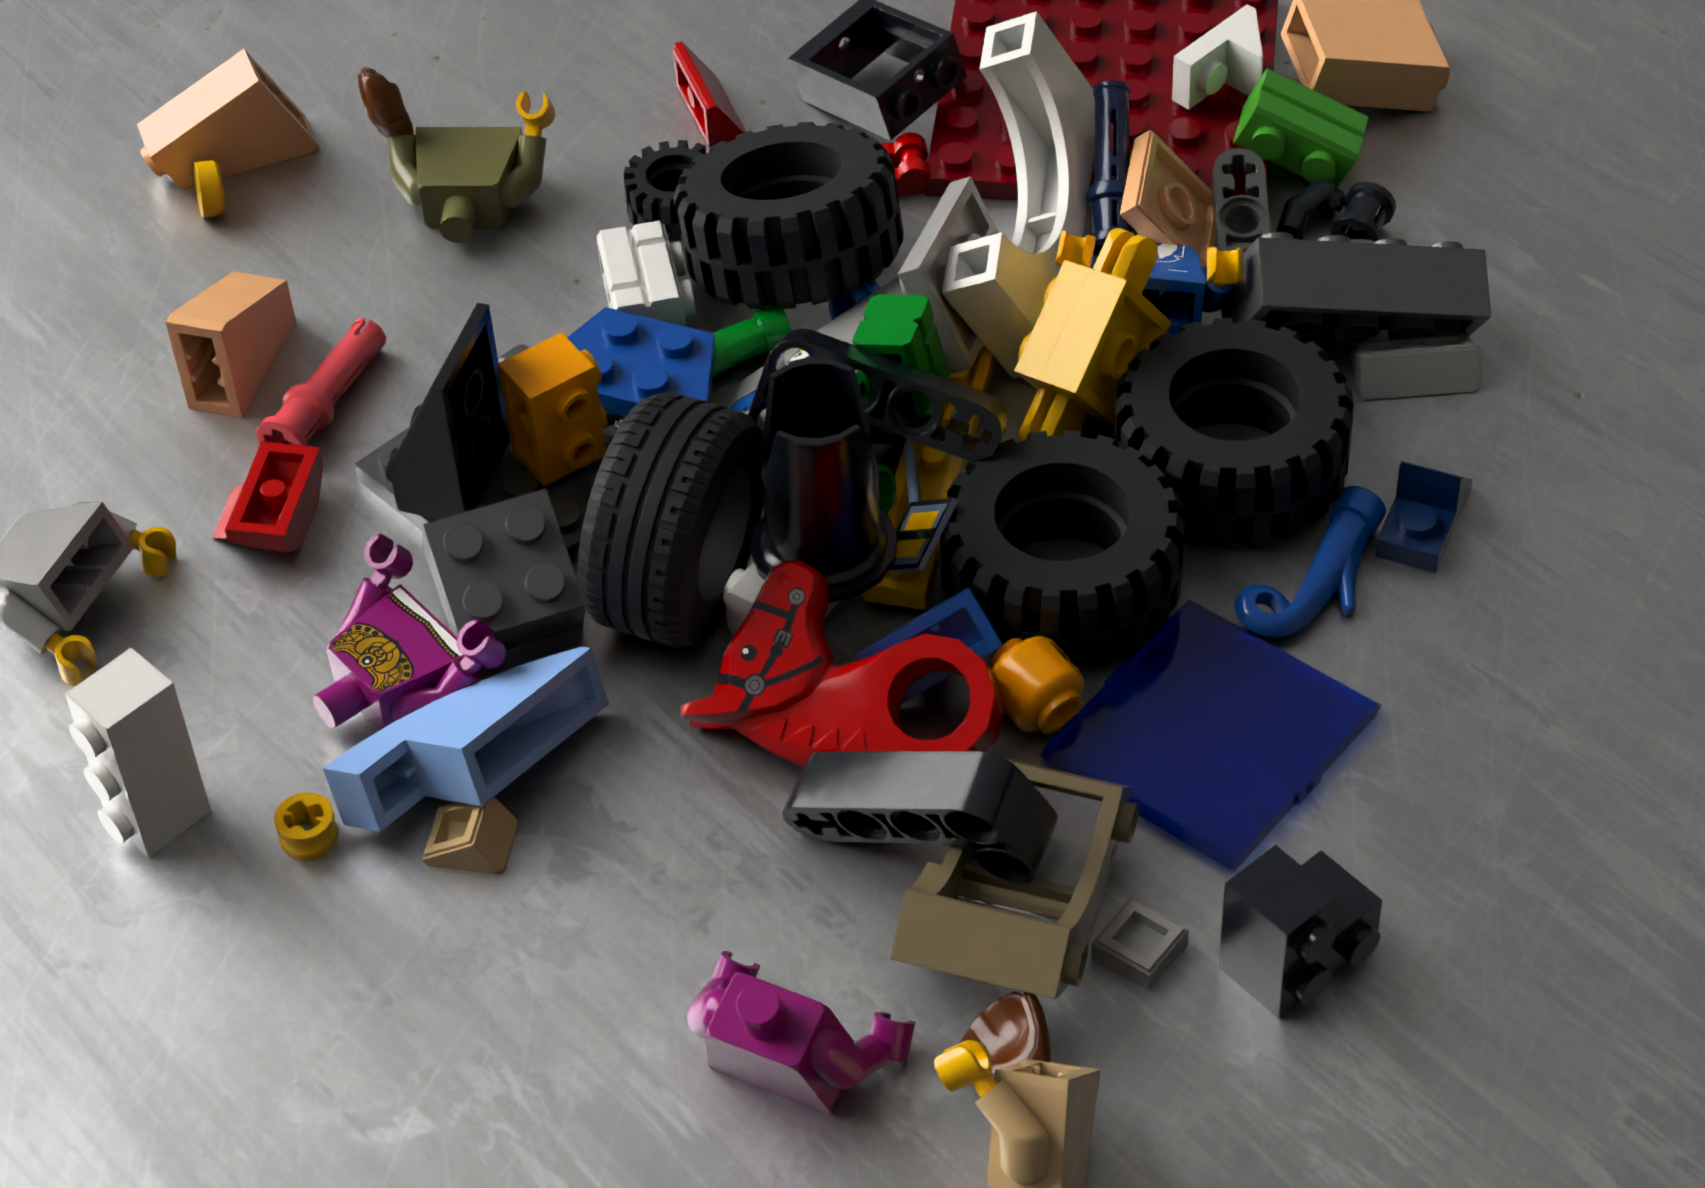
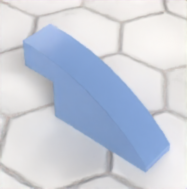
[323,647,609,832]

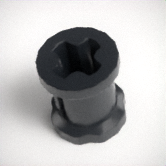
[1329,181,1396,242]

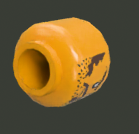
[991,636,1084,734]

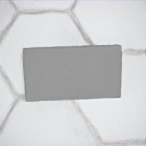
[1349,334,1481,400]

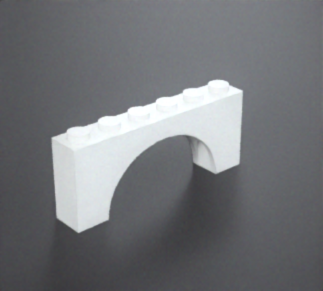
[942,11,1095,379]

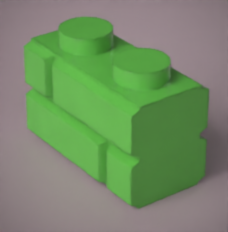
[1233,68,1368,188]

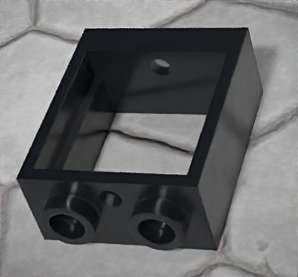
[788,0,967,141]

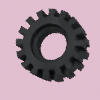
[623,140,709,241]

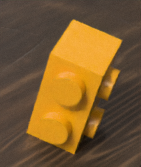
[498,332,608,487]

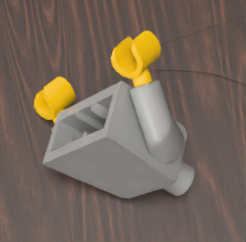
[0,501,176,686]

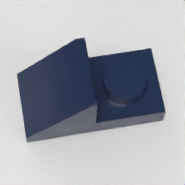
[1375,461,1473,573]

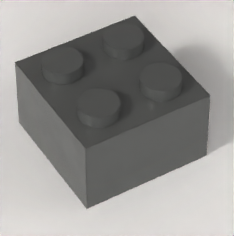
[423,489,585,651]

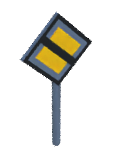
[887,440,958,574]

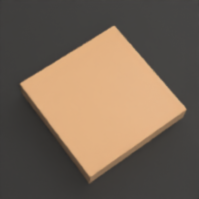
[1120,130,1216,267]

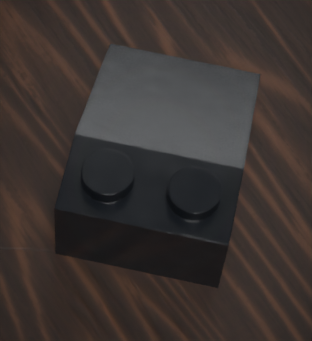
[386,303,510,519]

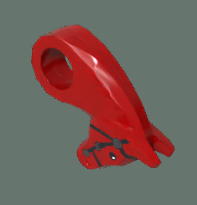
[681,560,1005,767]

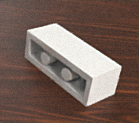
[65,648,211,858]

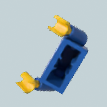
[1055,231,1243,336]

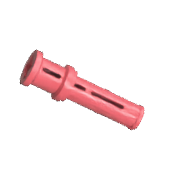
[256,318,386,446]

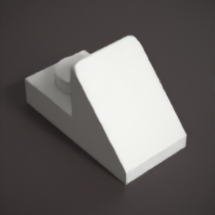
[1172,4,1263,110]

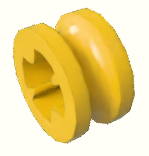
[273,792,339,860]

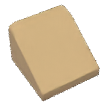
[422,797,518,873]

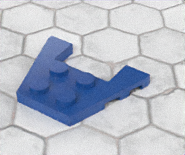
[567,307,716,417]

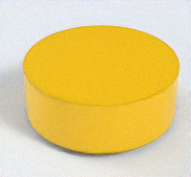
[194,160,225,218]

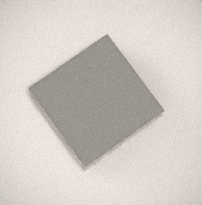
[1091,897,1189,990]

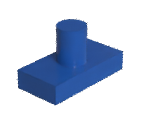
[857,586,1003,705]

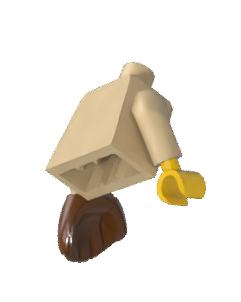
[934,991,1101,1188]

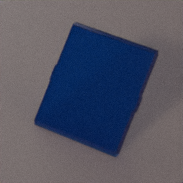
[1040,600,1382,870]

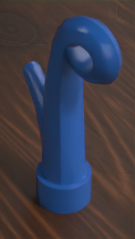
[1234,486,1386,638]

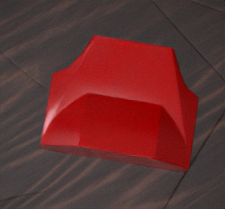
[212,441,324,553]

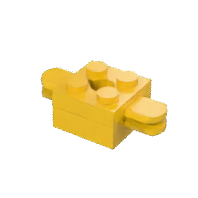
[1014,228,1171,442]

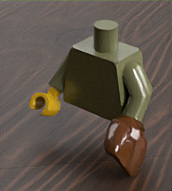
[358,67,555,243]

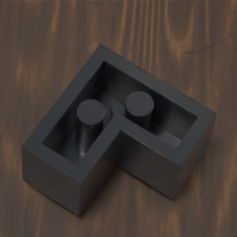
[1219,845,1382,1019]

